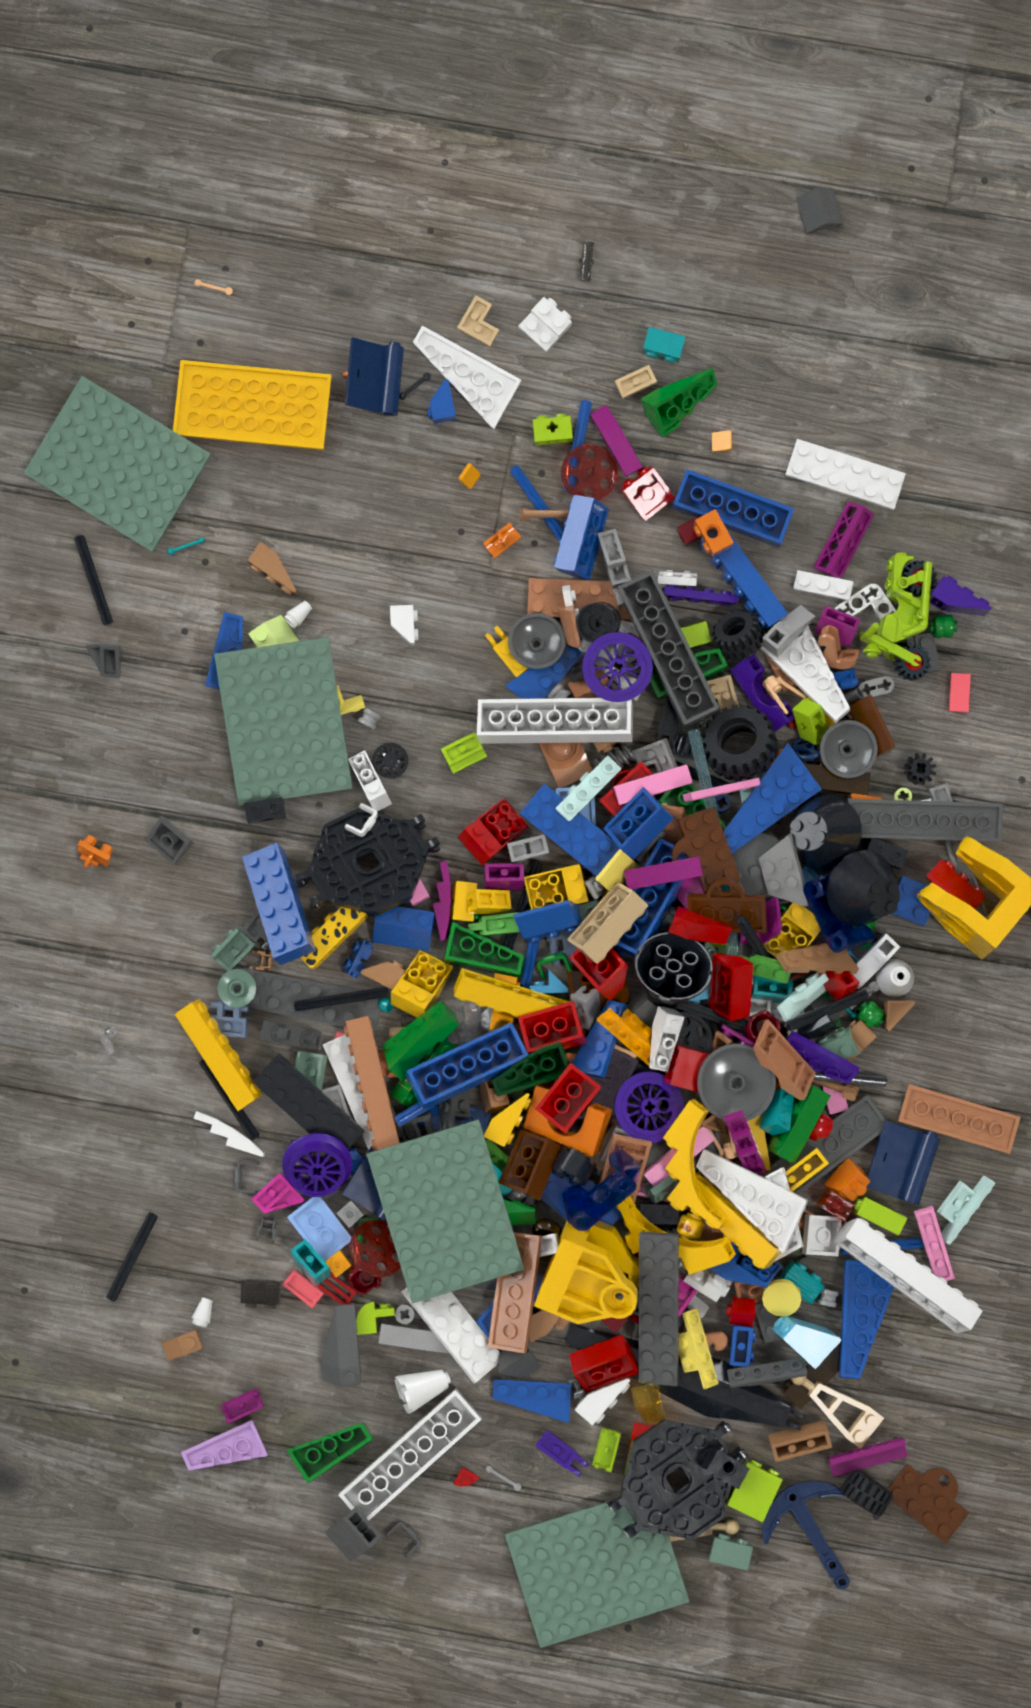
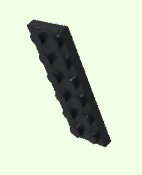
[253,1053,365,1149]

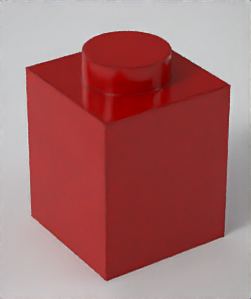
[726,1297,755,1327]

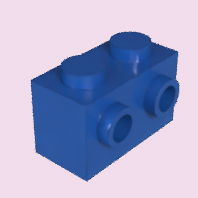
[728,1325,756,1367]

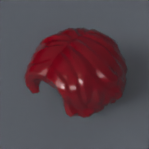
[745,1010,781,1043]
[348,1260,382,1296]

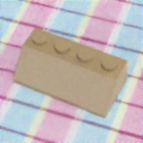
[567,882,648,964]

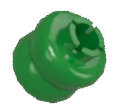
[929,615,958,638]
[857,1000,885,1029]

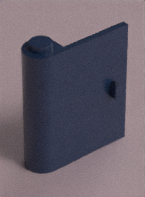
[345,337,404,416]
[866,1120,940,1205]
[342,1145,387,1222]

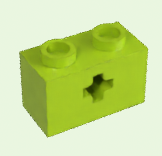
[533,414,573,446]
[792,698,828,745]

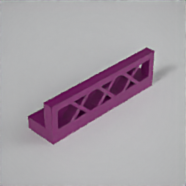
[813,502,874,579]
[827,1437,908,1477]

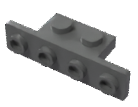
[439,1089,470,1131]
[727,1358,808,1388]

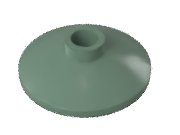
[218,969,256,1008]

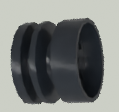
[576,602,621,643]

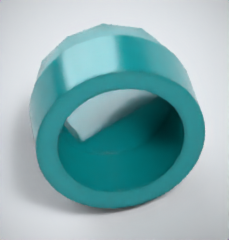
[378,997,394,1013]

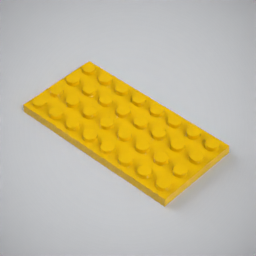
[173,360,332,450]

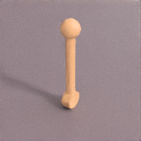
[194,279,233,296]

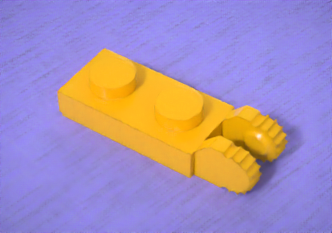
[484,626,529,678]

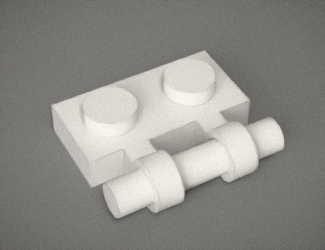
[658,570,697,586]

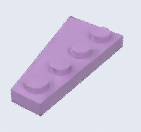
[181,1419,268,1470]

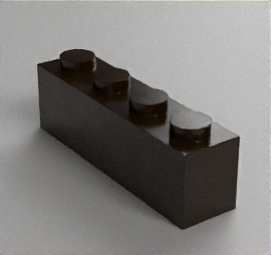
[801,760,871,795]
[783,1341,841,1410]

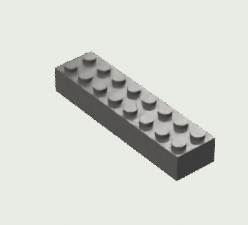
[617,571,720,728]

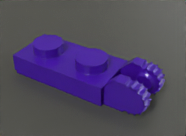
[535,1430,589,1477]

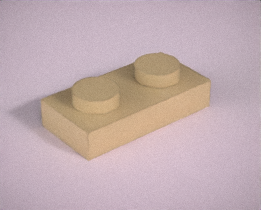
[615,365,657,399]

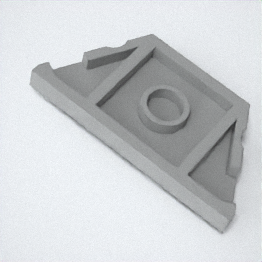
[759,834,811,906]

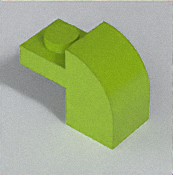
[356,1301,395,1335]

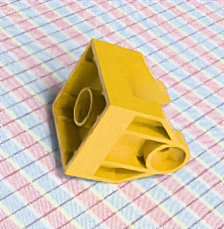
[917,836,1031,959]
[534,1209,639,1324]

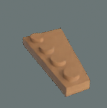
[777,940,859,974]

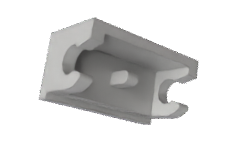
[570,986,601,1030]

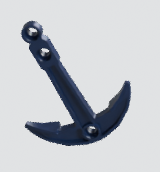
[762,1480,850,1589]

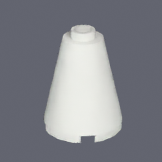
[876,959,914,997]
[395,1370,451,1414]

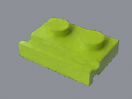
[441,732,487,774]

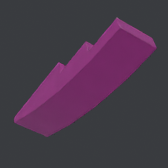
[590,405,643,477]
[624,856,703,889]
[433,861,451,942]
[724,1110,767,1175]

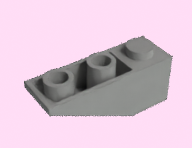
[763,605,815,658]

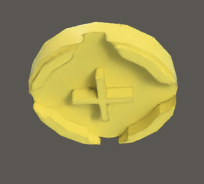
[762,1279,801,1317]

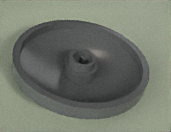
[727,832,780,898]
[697,1044,776,1121]

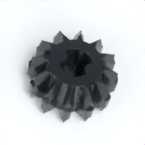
[670,735,703,760]
[904,753,936,785]

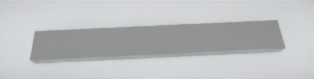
[929,783,988,918]

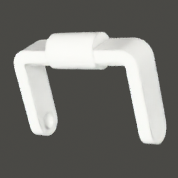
[344,803,378,837]

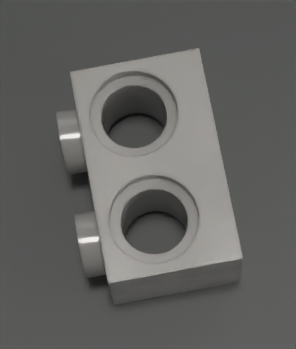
[507,834,549,863]

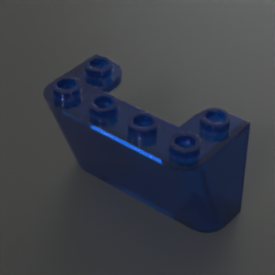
[803,873,875,953]
[562,1147,641,1231]

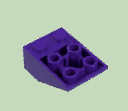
[930,576,992,616]

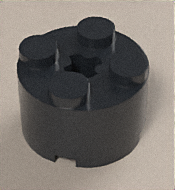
[552,1146,597,1188]

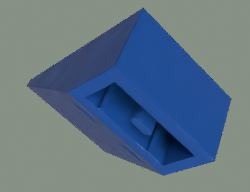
[709,1242,782,1287]

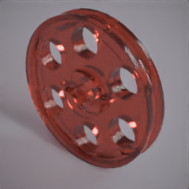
[561,444,618,501]
[350,1220,401,1277]

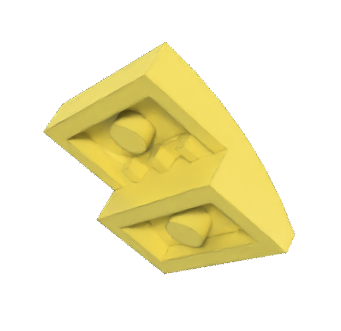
[595,849,640,891]

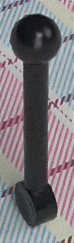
[399,372,431,400]

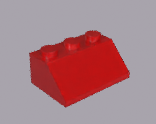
[926,860,985,909]
[569,948,628,1000]
[708,953,753,1021]
[518,1001,587,1055]
[535,1063,602,1133]
[569,1334,639,1393]

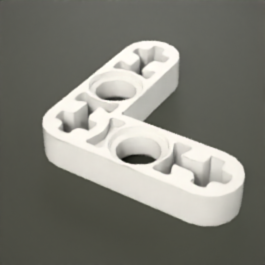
[835,584,896,621]

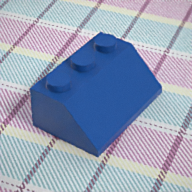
[604,787,674,859]
[513,900,582,943]
[372,906,435,951]

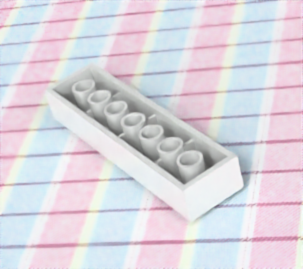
[477,698,633,744]
[833,1218,982,1333]
[338,1388,482,1521]

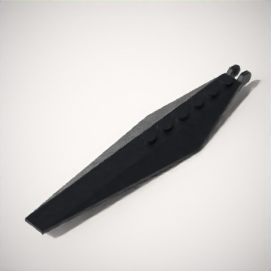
[565,1325,805,1430]

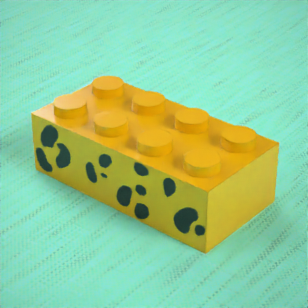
[300,906,369,970]

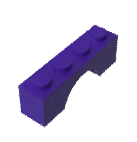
[730,654,795,732]

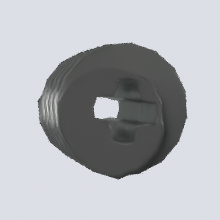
[594,743,637,770]

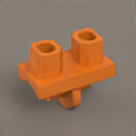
[483,522,521,559]
[77,835,113,869]

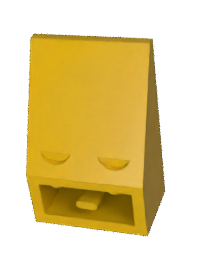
[524,864,590,910]
[763,902,826,958]
[391,950,453,1017]
[484,1093,532,1147]

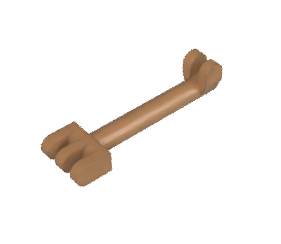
[519,508,569,521]
[812,1080,859,1101]

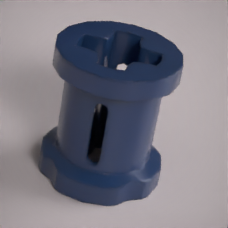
[712,794,731,813]

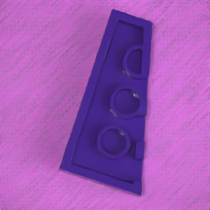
[661,584,738,606]
[786,1031,860,1084]

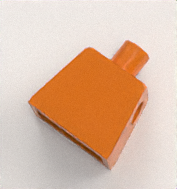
[824,1157,870,1202]

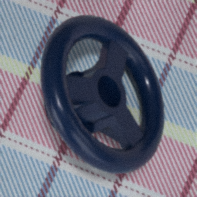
[791,737,820,761]

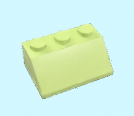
[248,615,299,647]

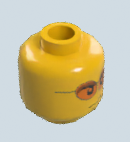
[676,1212,705,1240]

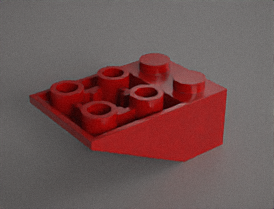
[457,798,529,866]

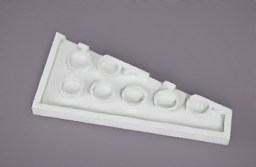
[413,326,521,430]
[760,626,850,723]
[696,1149,808,1254]

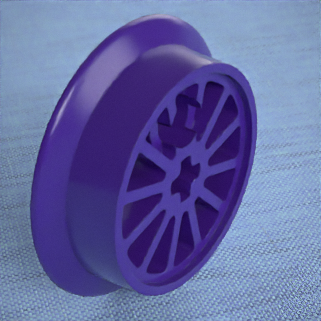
[582,632,653,702]
[615,1072,684,1142]
[282,1133,352,1197]

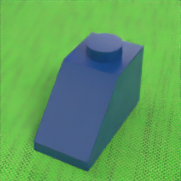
[427,379,456,424]

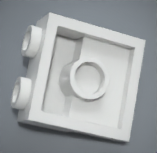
[518,297,572,353]
[802,1214,842,1256]
[684,1268,733,1302]

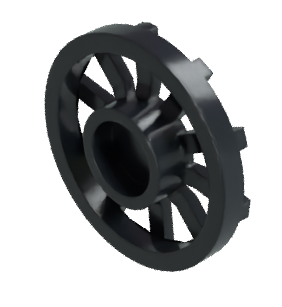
[372,743,408,779]

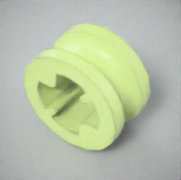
[894,788,912,801]

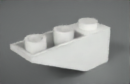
[348,750,392,811]
[853,934,900,989]
[649,1006,684,1072]
[574,1378,630,1425]

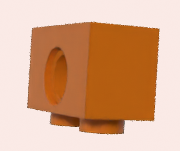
[693,509,734,557]

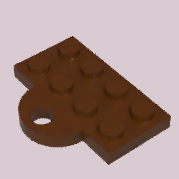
[671,806,741,892]
[687,877,767,933]
[887,1463,969,1544]

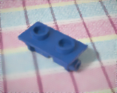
[832,668,858,689]
[342,937,373,979]

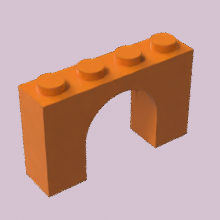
[523,1083,612,1157]

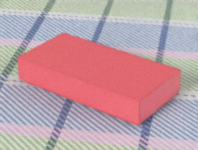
[949,673,971,713]
[282,1269,325,1309]

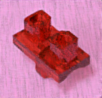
[816,1188,855,1222]

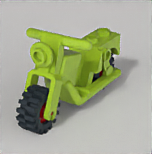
[858,552,937,681]

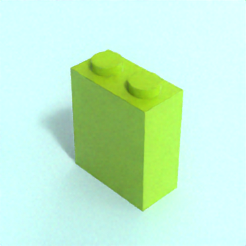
[852,1196,907,1236]
[726,1460,783,1522]

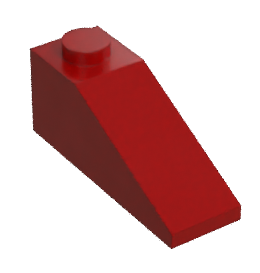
[668,906,732,945]
[817,942,860,1000]

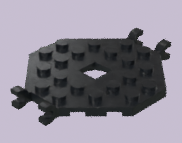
[295,808,440,916]
[606,1419,748,1540]

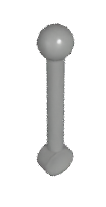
[486,1465,521,1491]

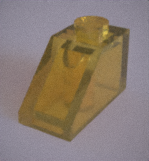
[631,1383,665,1424]

